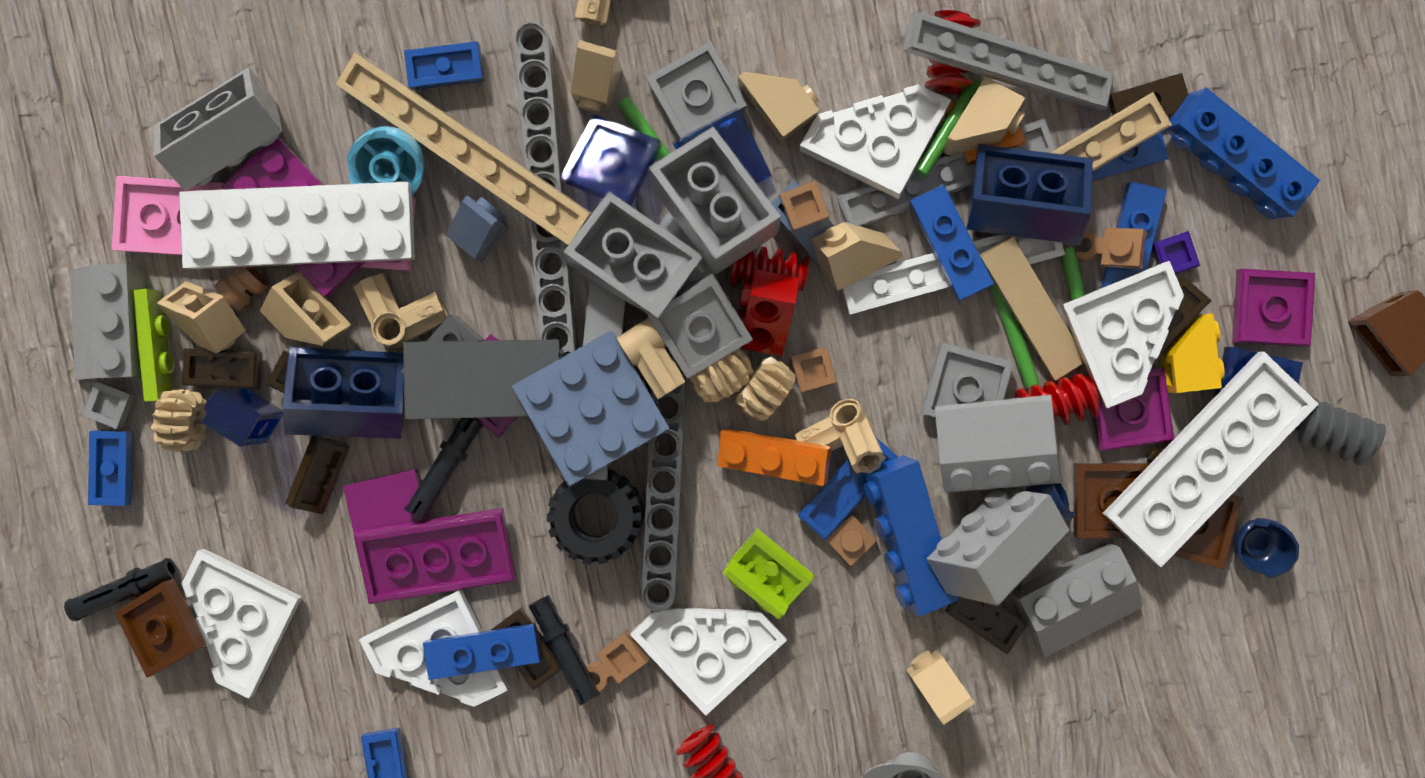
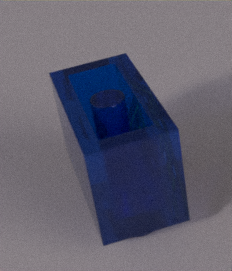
[201,389,283,447]

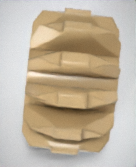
[690,348,754,402]
[736,357,796,421]
[151,389,210,453]

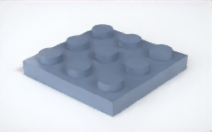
[511,330,670,487]

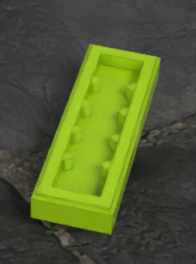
[133,288,174,402]

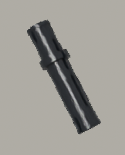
[404,418,484,521]
[64,558,178,621]
[528,595,600,706]

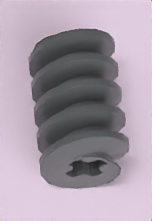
[1295,397,1386,466]

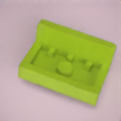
[723,528,814,619]

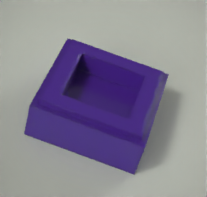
[1152,231,1200,274]

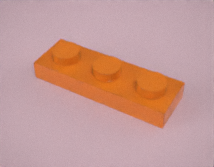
[717,428,832,486]

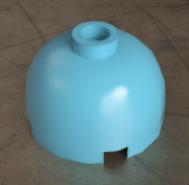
[347,126,425,196]

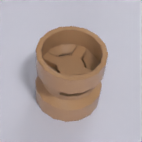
[214,267,269,312]

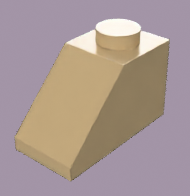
[571,40,622,113]
[738,72,820,143]
[944,77,1025,156]
[811,222,903,291]
[260,271,351,346]
[157,281,246,354]
[907,649,975,725]

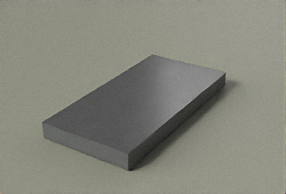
[403,340,559,419]

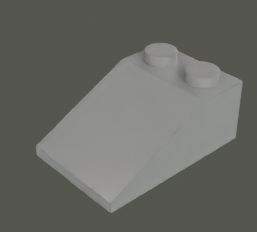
[563,192,703,319]

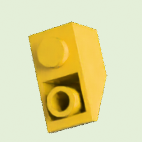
[1160,313,1225,393]

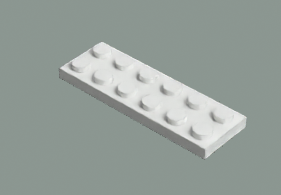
[179,182,415,269]
[1102,352,1318,567]

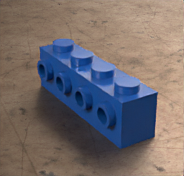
[1164,87,1320,219]
[864,455,959,617]

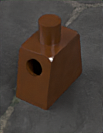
[1348,290,1425,376]

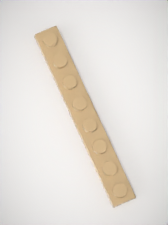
[336,52,592,245]

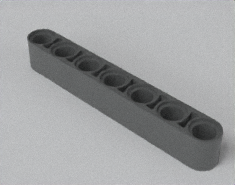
[641,353,687,612]

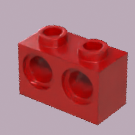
[738,269,800,357]

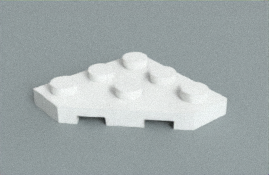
[800,84,951,199]
[1060,261,1184,408]
[182,548,302,699]
[359,589,510,707]
[630,607,787,716]

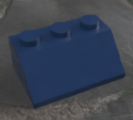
[966,144,1093,245]
[283,347,404,439]

